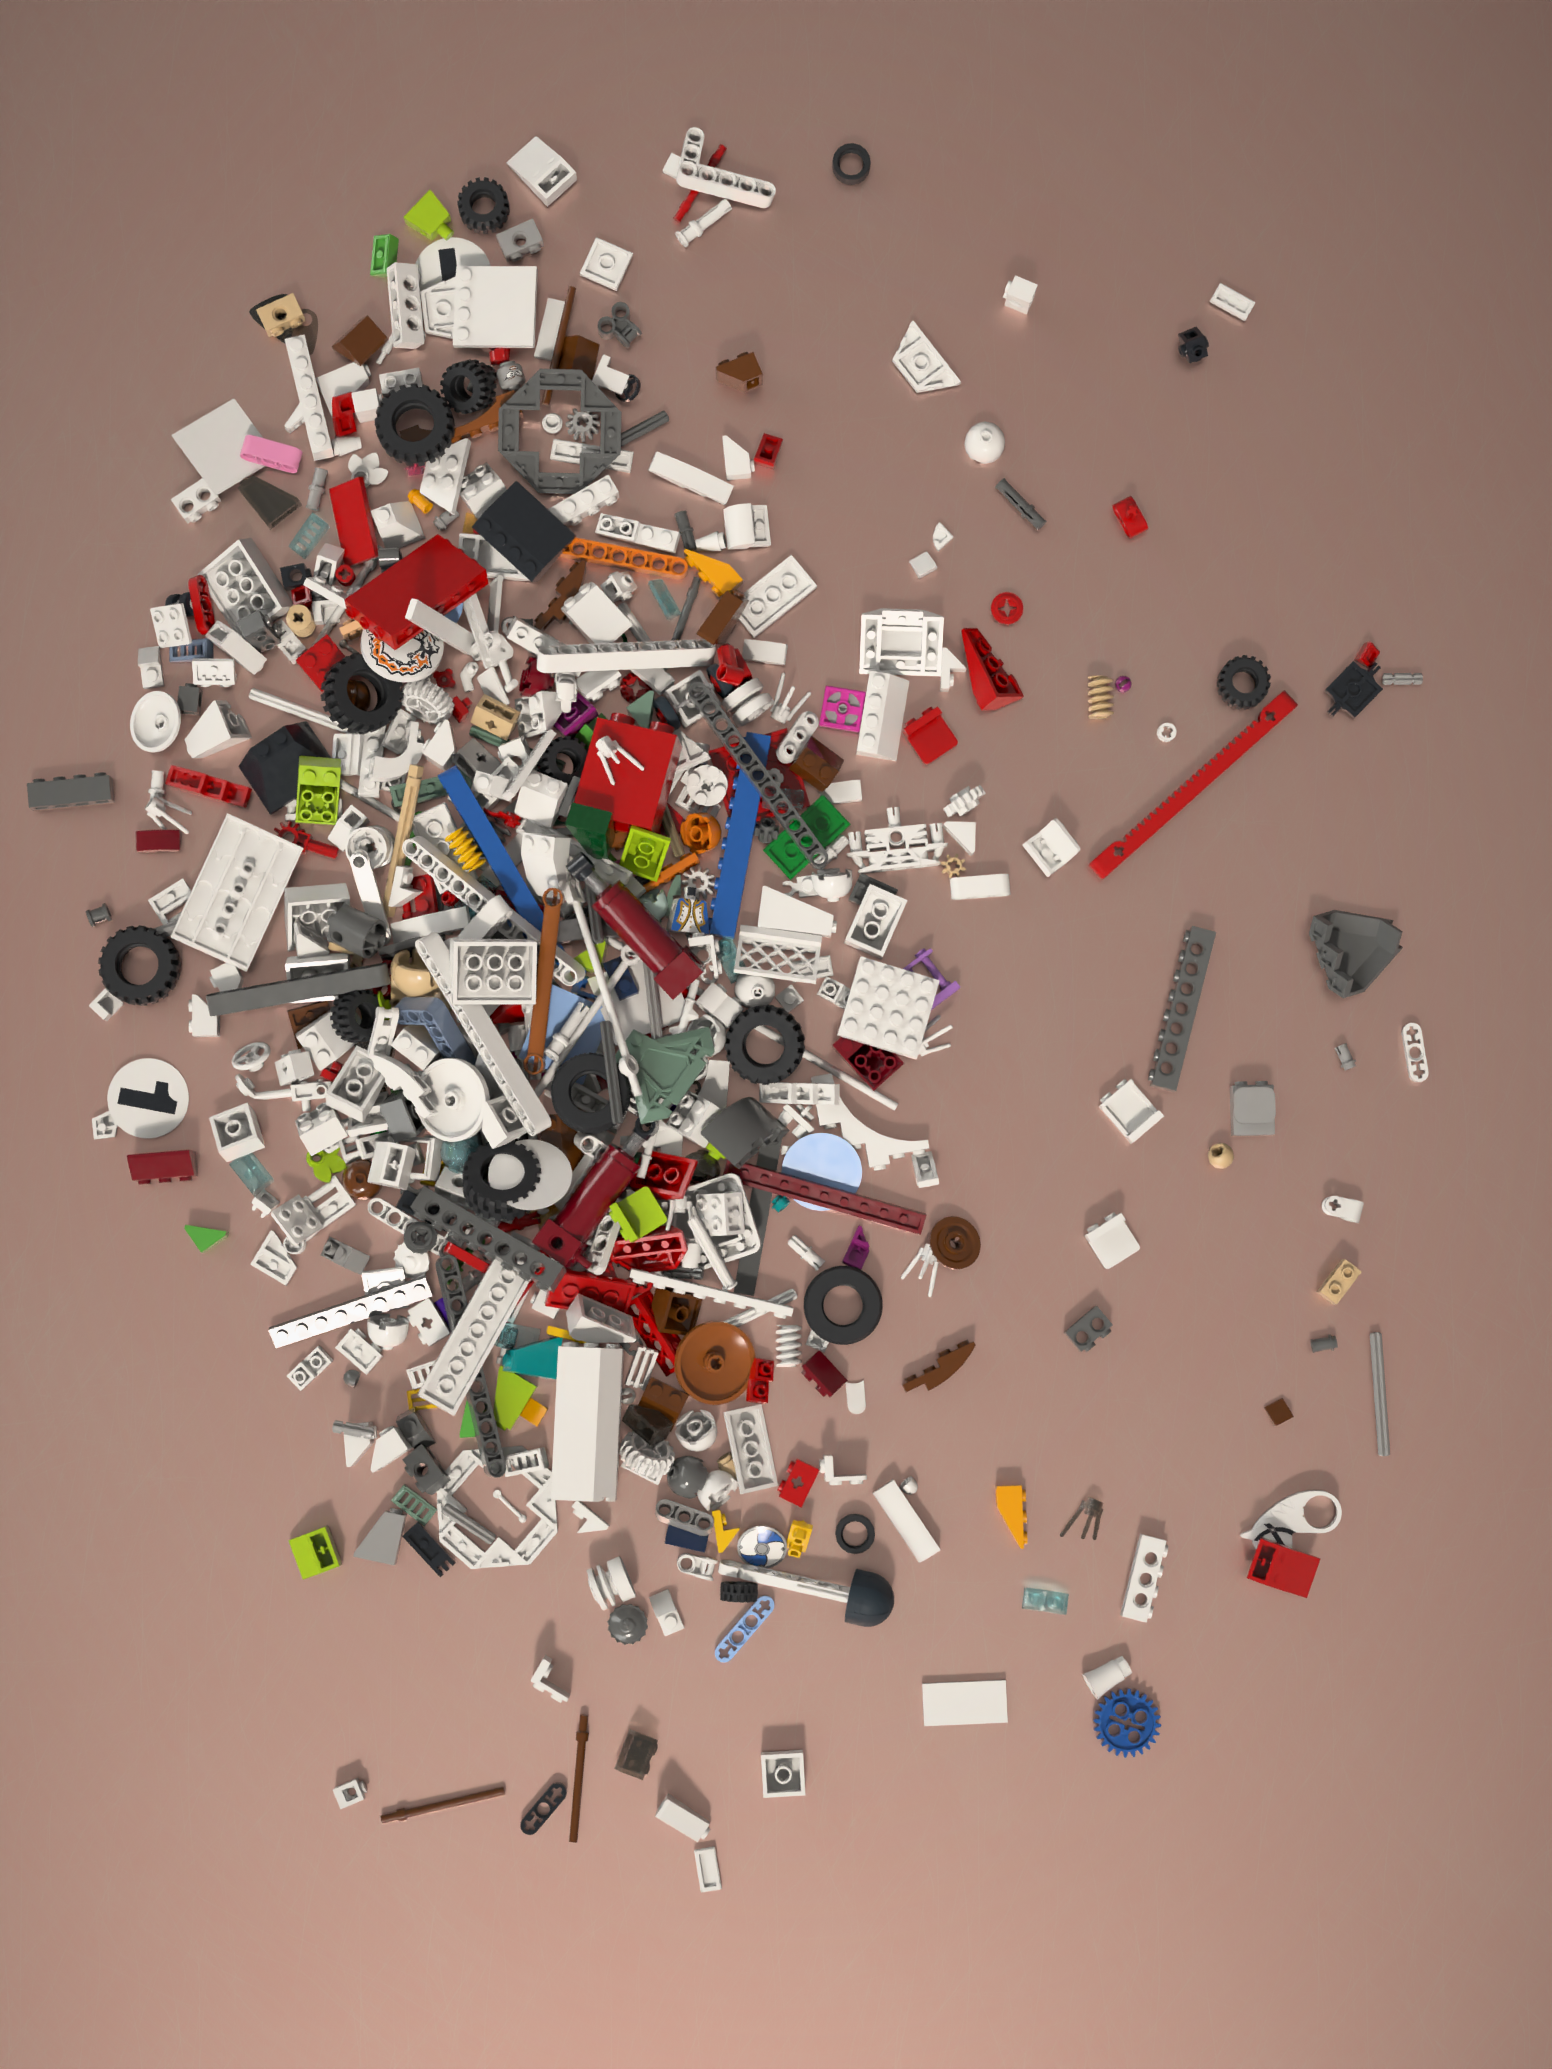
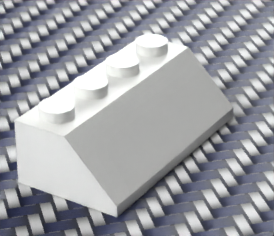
[856,671,909,761]

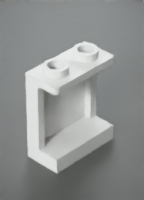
[1099,1079,1164,1144]

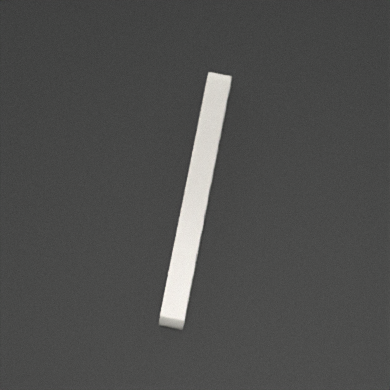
[402,836,585,986]
[415,932,551,1136]

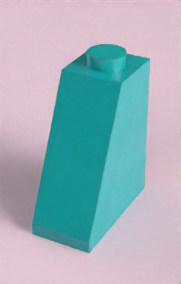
[502,1337,563,1379]

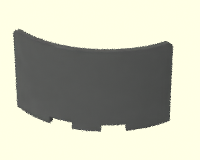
[701,1097,790,1169]

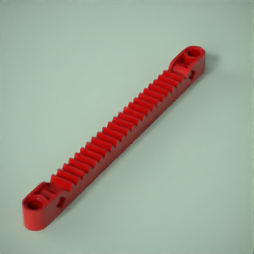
[1088,690,1298,880]

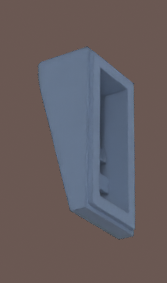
[169,638,213,663]

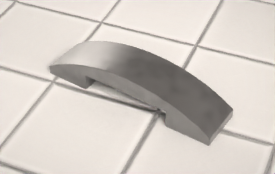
[557,917,619,944]

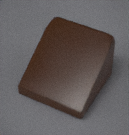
[1264,1398,1294,1426]

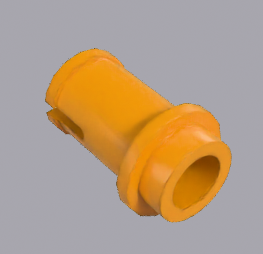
[407,489,433,514]

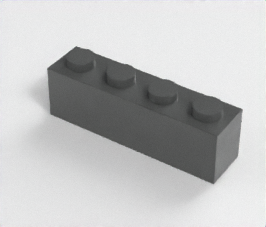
[27,772,115,811]

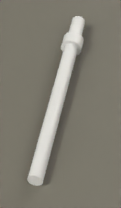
[311,545,382,647]

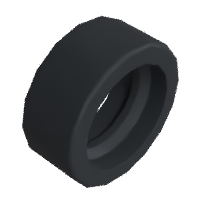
[832,143,871,185]
[835,1514,875,1554]

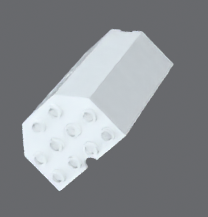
[551,1342,624,1502]

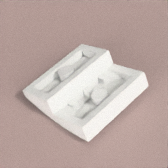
[347,1091,389,1137]

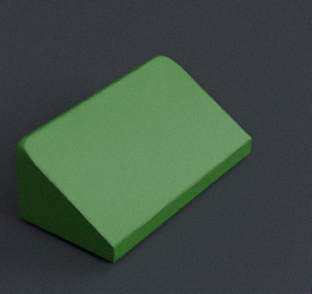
[370,234,399,277]

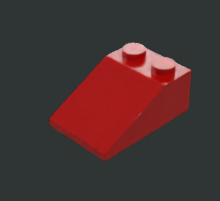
[629,1150,698,1200]

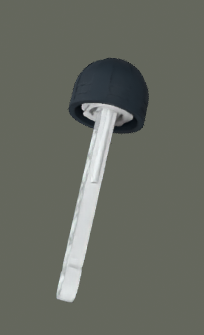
[718,1560,894,1627]

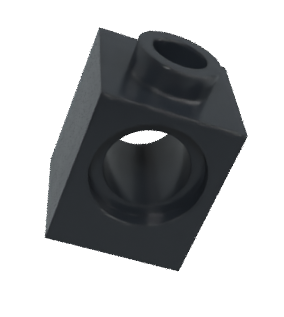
[280,563,312,592]

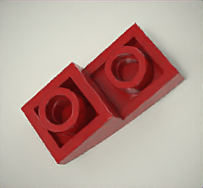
[746,1358,774,1404]

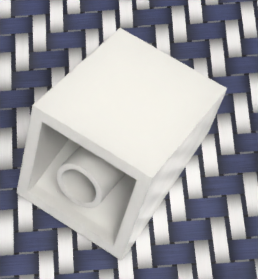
[561,582,633,644]
[391,1025,441,1071]

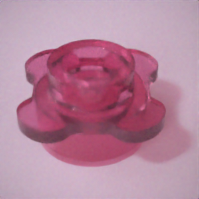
[404,463,425,476]

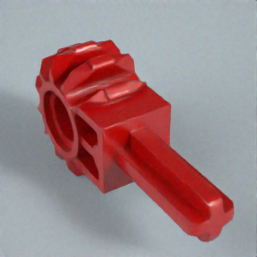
[274,821,339,859]

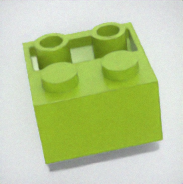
[288,1525,342,1580]

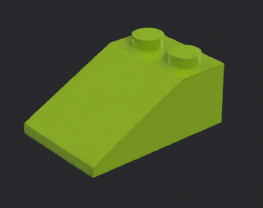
[619,825,671,882]

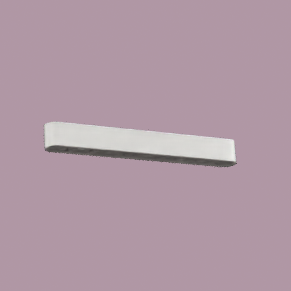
[537,639,716,673]

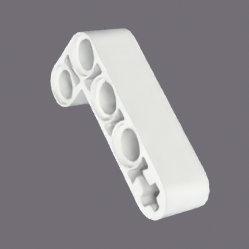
[444,895,513,952]
[555,1132,608,1211]

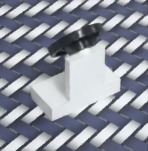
[592,354,641,402]

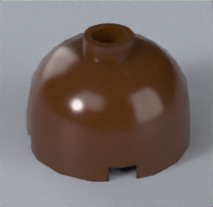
[342,1159,383,1200]

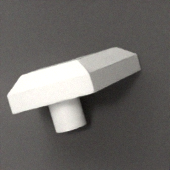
[92,1111,118,1140]

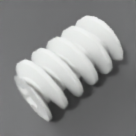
[776,1325,802,1367]

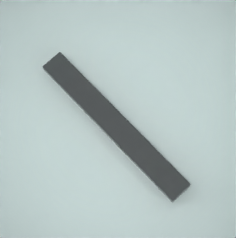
[734,1139,782,1296]

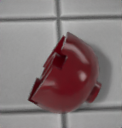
[519,656,555,697]

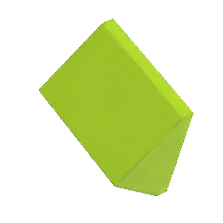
[573,940,608,973]

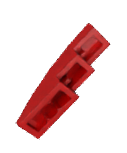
[165,765,252,808]

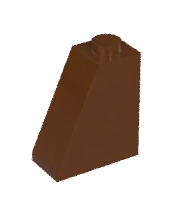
[696,589,749,645]

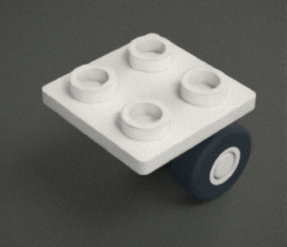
[150,592,194,648]

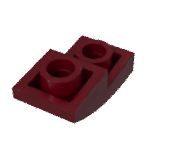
[135,830,180,853]

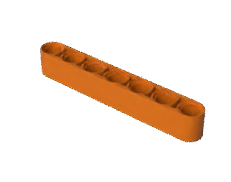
[559,537,688,580]

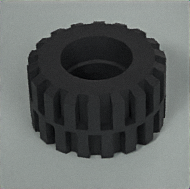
[457,177,510,234]
[440,359,497,414]
[1217,655,1271,710]
[537,736,589,788]
[330,990,380,1043]

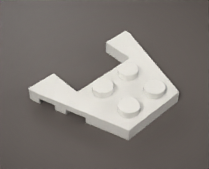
[421,275,456,339]

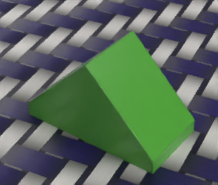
[184,1225,229,1253]

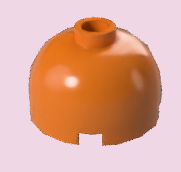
[680,812,722,854]

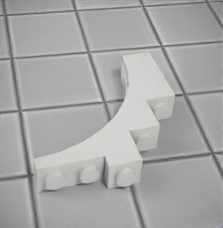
[620,1060,730,1157]
[811,1073,929,1171]

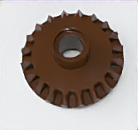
[929,1216,981,1270]

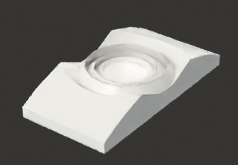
[458,533,530,581]

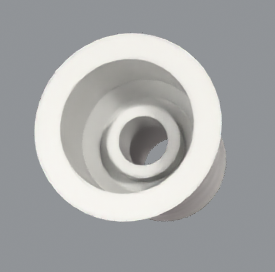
[1082,1656,1132,1700]

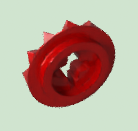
[991,592,1023,625]
[620,672,653,704]

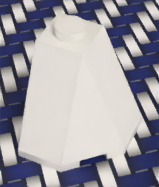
[184,700,252,758]

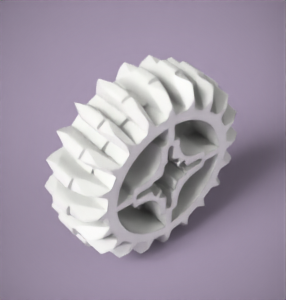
[401,679,454,725]
[619,1429,675,1479]

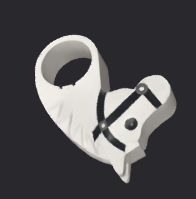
[1240,1490,1342,1549]

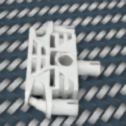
[847,807,948,874]

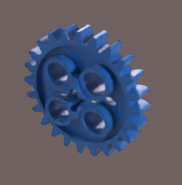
[1093,1688,1161,1758]

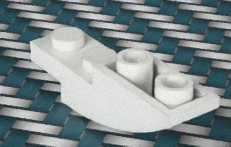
[595,513,681,553]
[370,1054,438,1119]

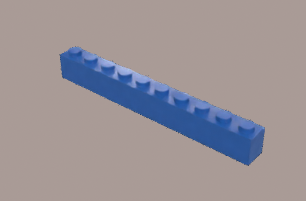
[708,732,771,940]

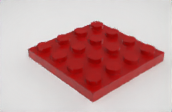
[709,728,810,822]

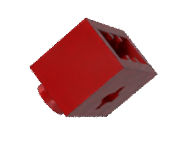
[777,1458,820,1508]

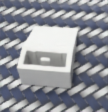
[506,136,577,207]

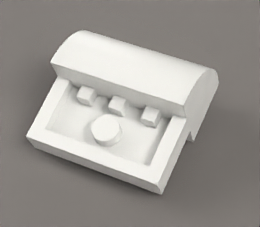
[723,503,771,549]

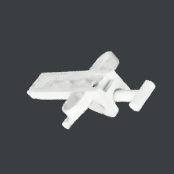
[463,575,518,693]

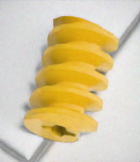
[445,827,487,873]

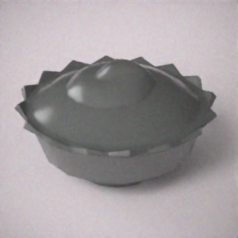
[607,1604,648,1645]

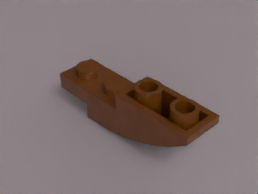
[534,559,586,632]
[902,1339,976,1392]

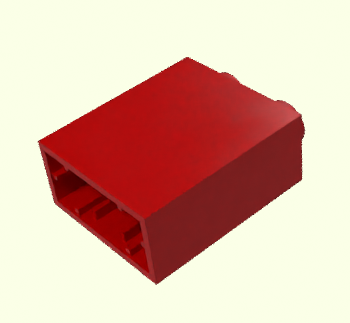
[574,713,682,834]

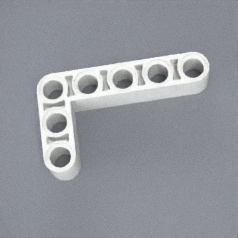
[676,127,776,208]
[368,1198,479,1260]

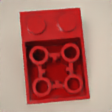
[1247,1537,1321,1598]

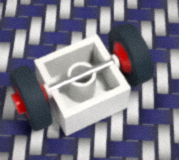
[653,663,734,731]

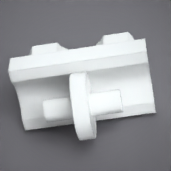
[778,1104,814,1139]

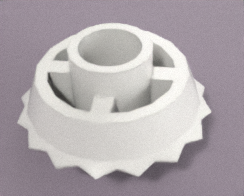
[393,1242,430,1279]

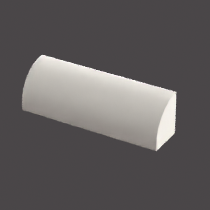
[873,1479,940,1563]

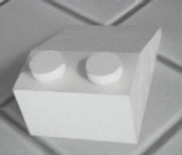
[521,833,571,899]
[844,884,908,960]
[295,1009,361,1071]
[326,1045,385,1123]
[566,1293,636,1343]

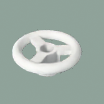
[232,1042,271,1072]

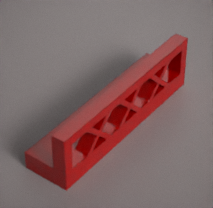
[627,1290,681,1377]

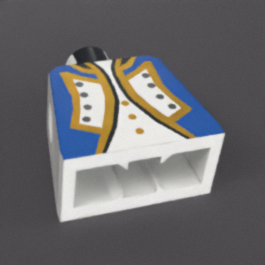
[666,887,709,935]

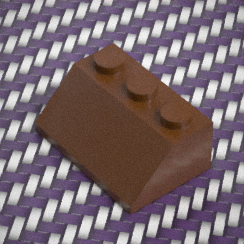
[541,1114,584,1173]

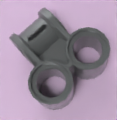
[597,302,642,348]

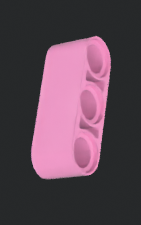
[240,435,303,473]

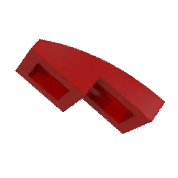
[332,392,357,437]

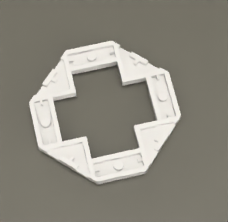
[437,1446,558,1569]

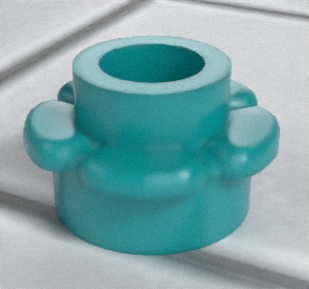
[772,1195,790,1213]

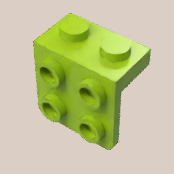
[609,1187,667,1243]

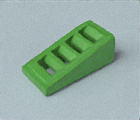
[459,1401,476,1438]

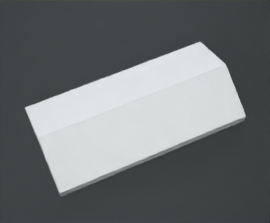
[723,1404,778,1494]

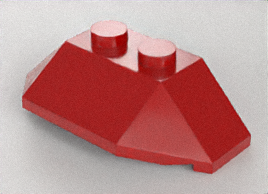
[605,1225,688,1272]

